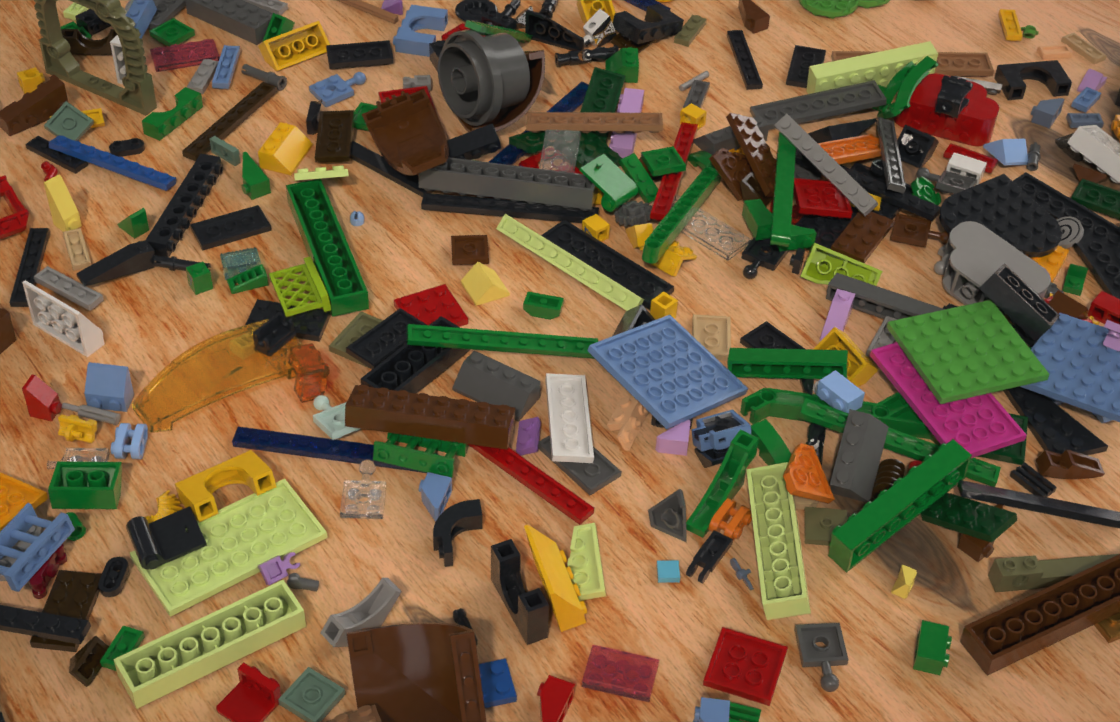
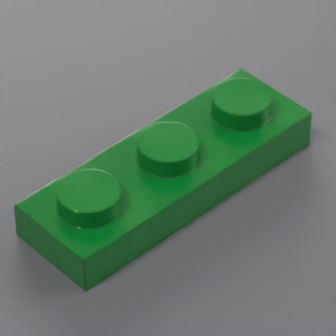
[619,153,658,204]

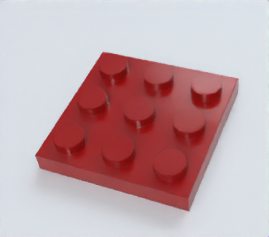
[793,178,852,218]
[394,284,468,327]
[703,627,788,706]

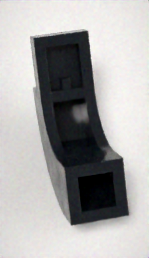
[433,499,482,567]

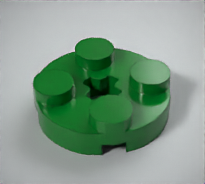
[911,177,941,205]

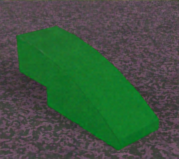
[751,419,792,465]

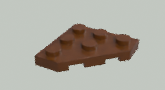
[709,148,755,201]

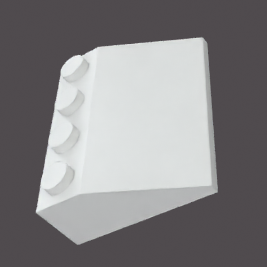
[1067,125,1120,184]
[22,280,105,357]

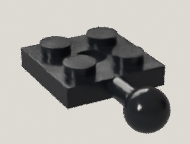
[741,238,788,279]

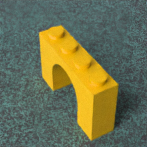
[175,450,277,522]

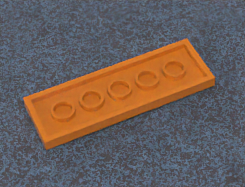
[818,134,882,165]

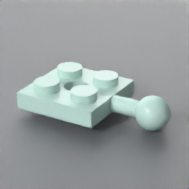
[313,395,360,440]

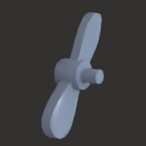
[730,558,754,591]

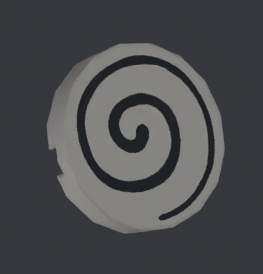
[1057,216,1084,249]

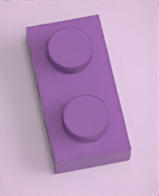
[516,417,541,456]

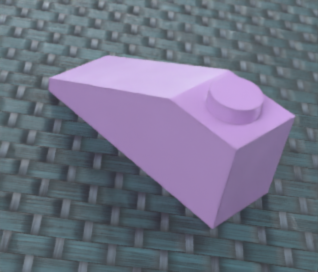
[820,289,855,341]

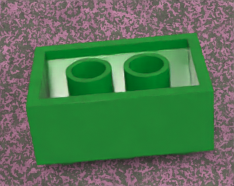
[48,461,122,510]

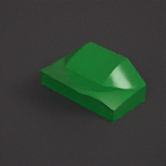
[523,292,564,320]

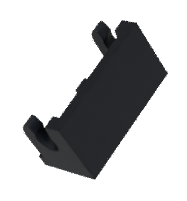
[253,312,296,357]

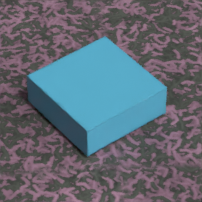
[656,560,680,583]

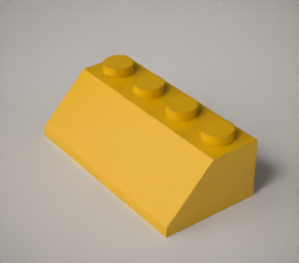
[258,21,330,72]

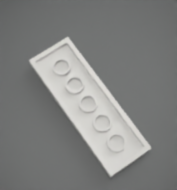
[545,373,594,463]

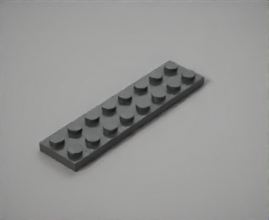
[750,80,887,130]

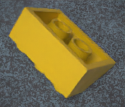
[258,122,313,175]
[813,327,879,387]

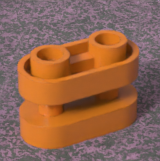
[708,498,752,541]

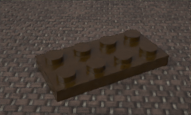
[315,110,355,162]
[30,570,102,652]

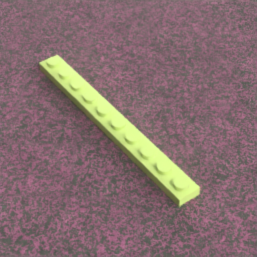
[496,214,644,311]

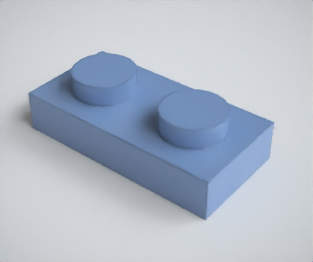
[1071,87,1101,113]

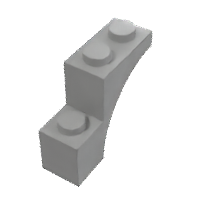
[320,578,402,647]

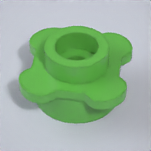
[1021,25,1039,39]

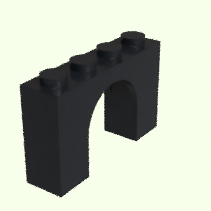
[613,4,684,44]
[994,60,1072,100]
[491,539,549,645]

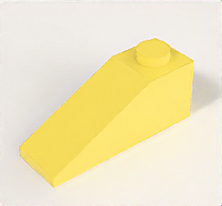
[44,175,82,232]

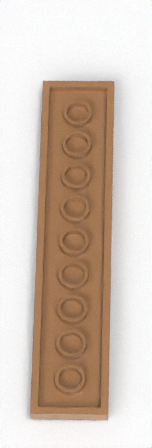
[831,51,994,77]

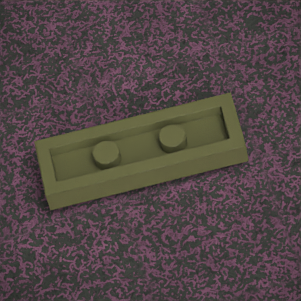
[674,15,707,47]

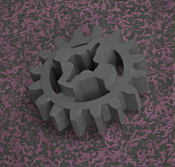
[614,201,652,227]

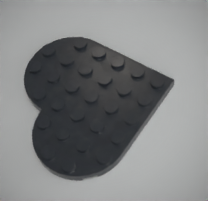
[939,174,1062,257]

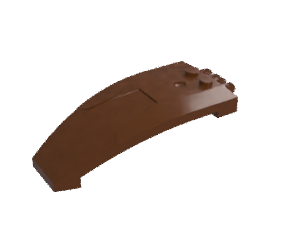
[362,89,449,176]

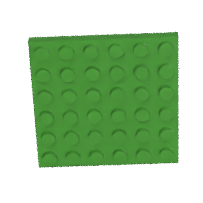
[887,300,1049,404]

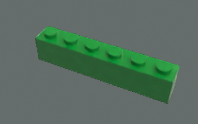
[728,348,848,379]

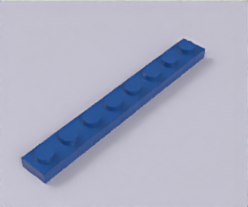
[49,135,176,191]

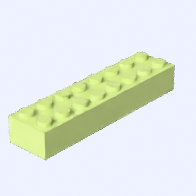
[806,41,938,94]
[746,462,811,620]
[114,580,306,709]

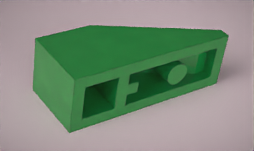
[241,152,271,200]

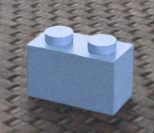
[816,370,865,413]

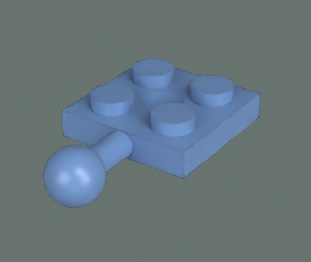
[309,72,366,107]

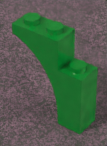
[742,199,816,251]

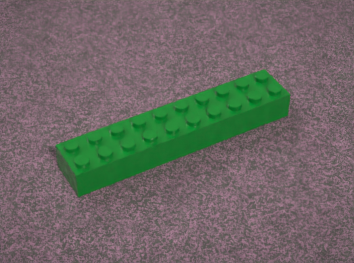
[286,179,369,317]

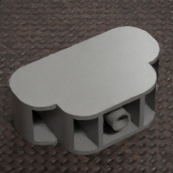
[942,221,1051,316]

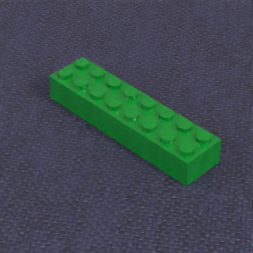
[828,439,972,573]

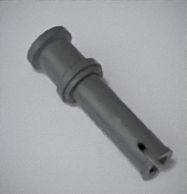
[241,64,287,90]

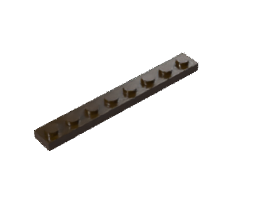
[182,82,277,161]

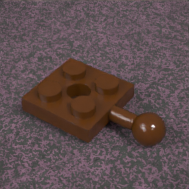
[890,213,950,248]

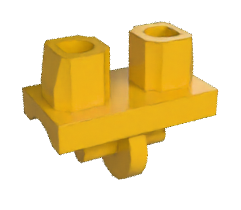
[58,414,97,443]

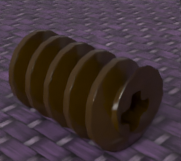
[872,458,905,499]

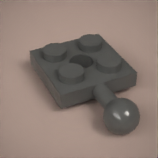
[916,168,977,194]
[794,623,849,692]

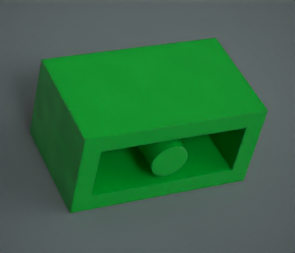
[913,620,952,676]

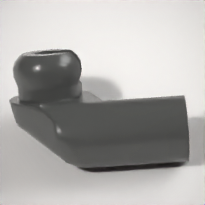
[287,573,319,592]

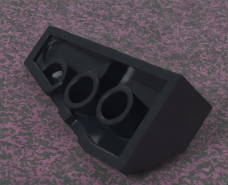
[525,10,584,51]
[808,118,877,143]
[77,240,155,287]

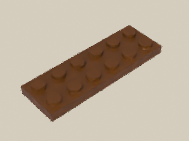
[726,113,776,198]

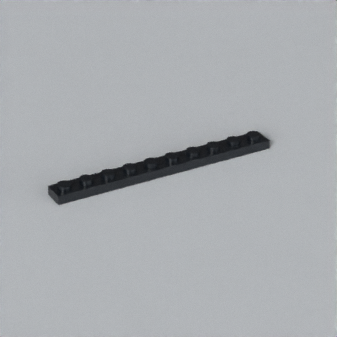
[795,149,941,221]
[421,193,599,223]

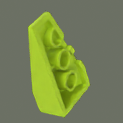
[800,243,883,286]

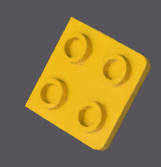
[652,240,697,276]

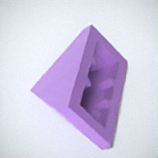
[381,0,403,15]

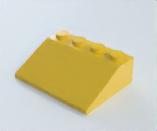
[524,524,588,632]

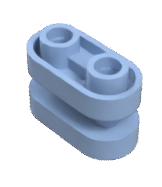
[111,423,148,459]

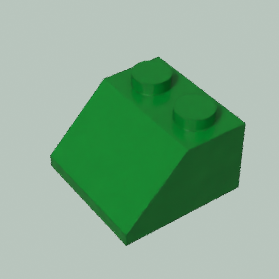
[605,47,639,83]

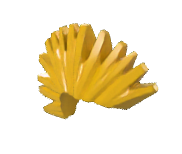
[145,490,182,523]

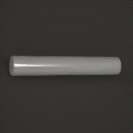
[679,71,709,91]

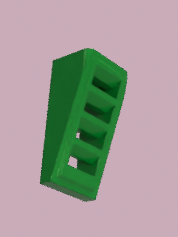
[227,264,268,294]

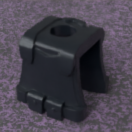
[935,75,973,119]

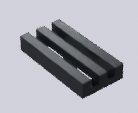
[1010,462,1057,497]

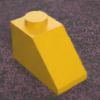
[625,223,653,251]

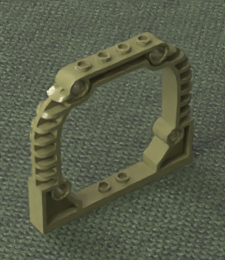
[34,0,157,116]

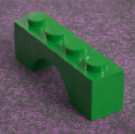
[142,87,203,141]

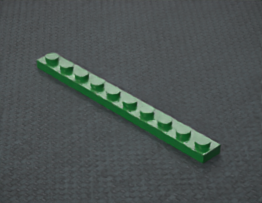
[465,20,532,43]
[407,324,598,359]
[798,398,1001,487]

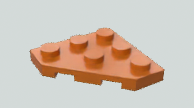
[783,443,835,504]

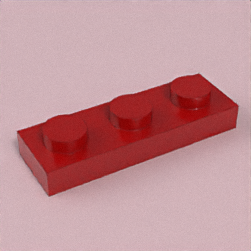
[943,143,998,173]

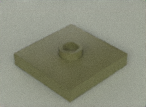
[804,507,847,546]

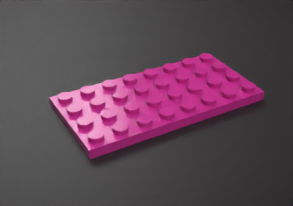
[870,342,1027,458]

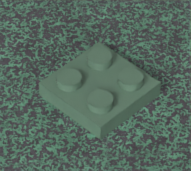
[44,101,94,141]
[278,667,345,722]

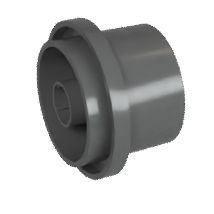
[438,29,530,126]

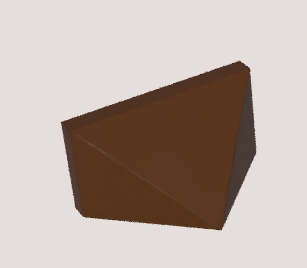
[1073,163,1108,184]

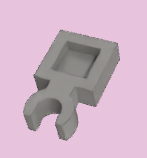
[403,75,431,90]

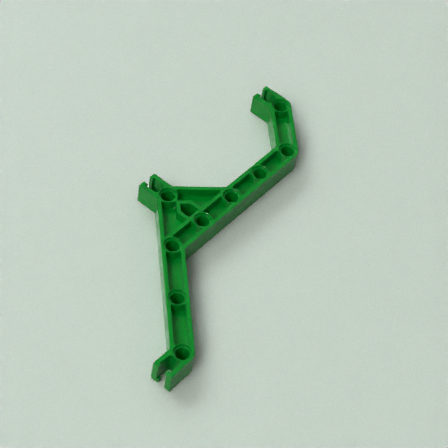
[740,347,1032,446]

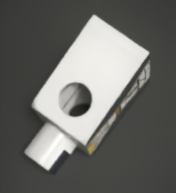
[583,9,617,48]

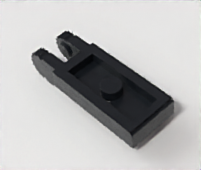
[686,530,733,584]

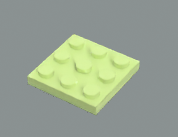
[294,165,349,181]

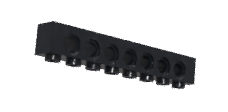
[146,154,223,257]

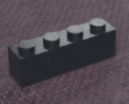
[447,124,501,160]

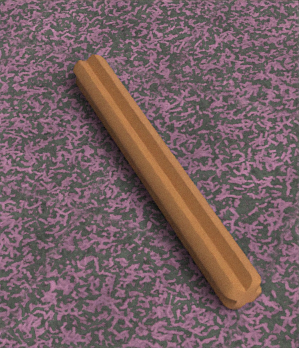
[337,0,399,24]

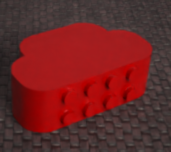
[894,73,999,146]

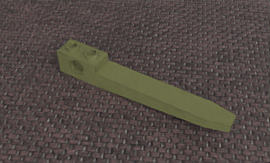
[988,554,1119,592]

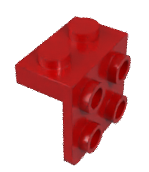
[216,662,281,722]

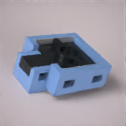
[692,410,751,452]

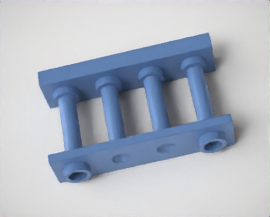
[0,503,75,592]

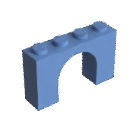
[393,5,448,57]

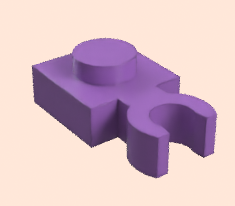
[258,552,300,585]

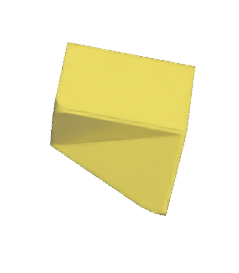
[891,565,917,599]

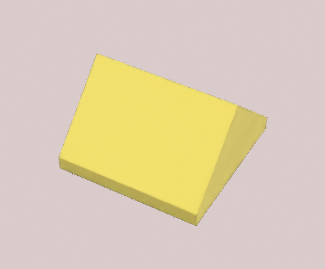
[461,262,510,306]

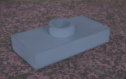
[1066,113,1104,128]

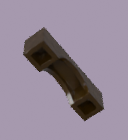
[61,29,117,55]

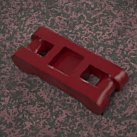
[29,543,67,599]

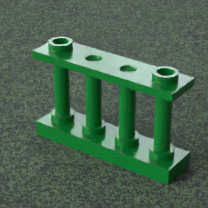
[373,433,468,478]

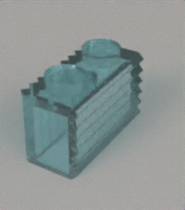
[220,247,261,280]

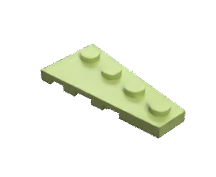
[567,523,606,601]

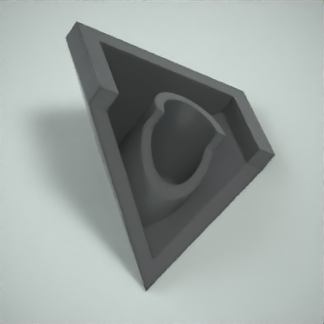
[648,489,687,543]

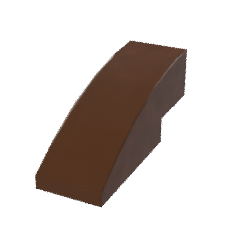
[1036,449,1105,479]

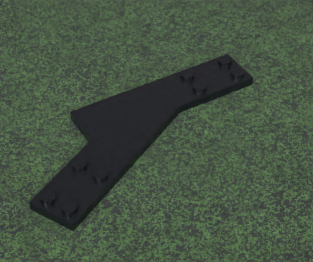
[1013,172,1120,299]

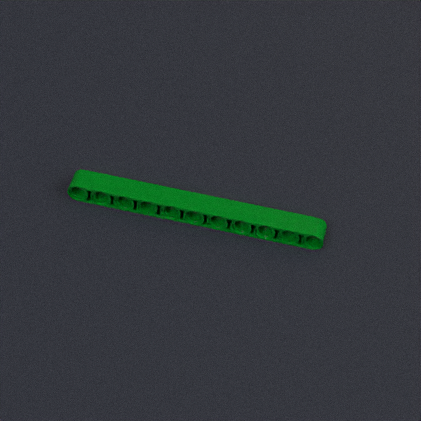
[770,132,796,247]
[642,161,722,264]

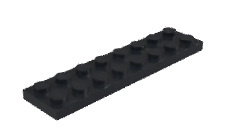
[541,219,674,310]

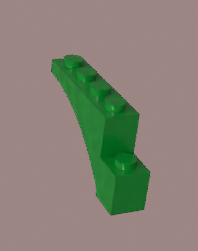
[686,429,759,538]

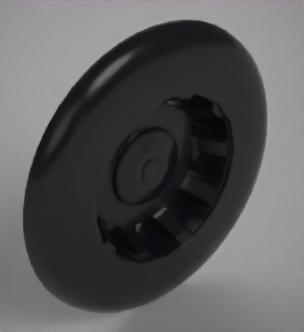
[455,0,498,23]

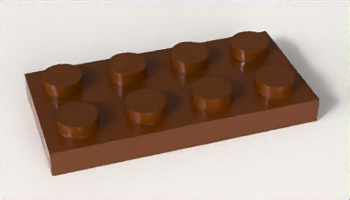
[831,211,894,263]

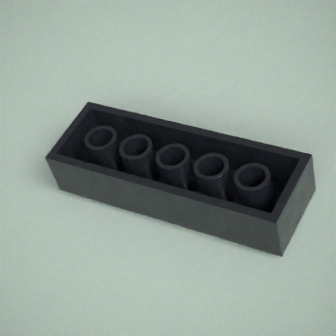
[361,316,470,394]

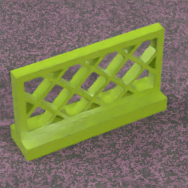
[269,256,331,317]

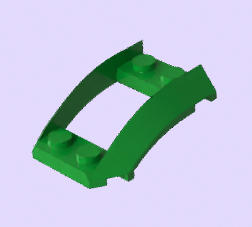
[877,56,939,119]

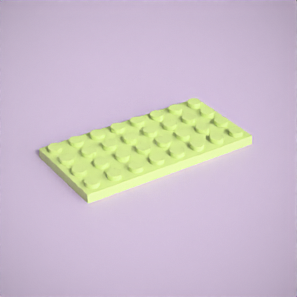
[130,478,328,617]

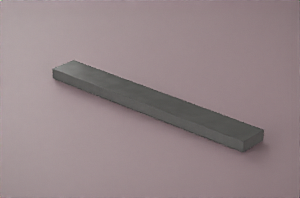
[876,117,906,193]

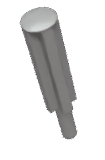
[62,403,121,425]

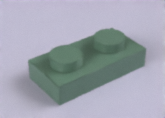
[210,136,240,166]

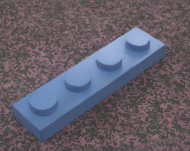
[212,45,240,89]

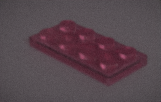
[150,39,220,72]

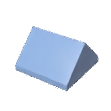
[983,139,1028,166]

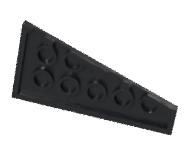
[1003,386,1108,455]

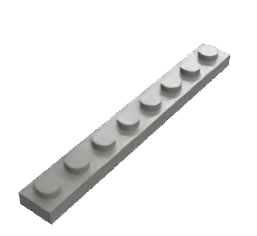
[774,114,878,216]

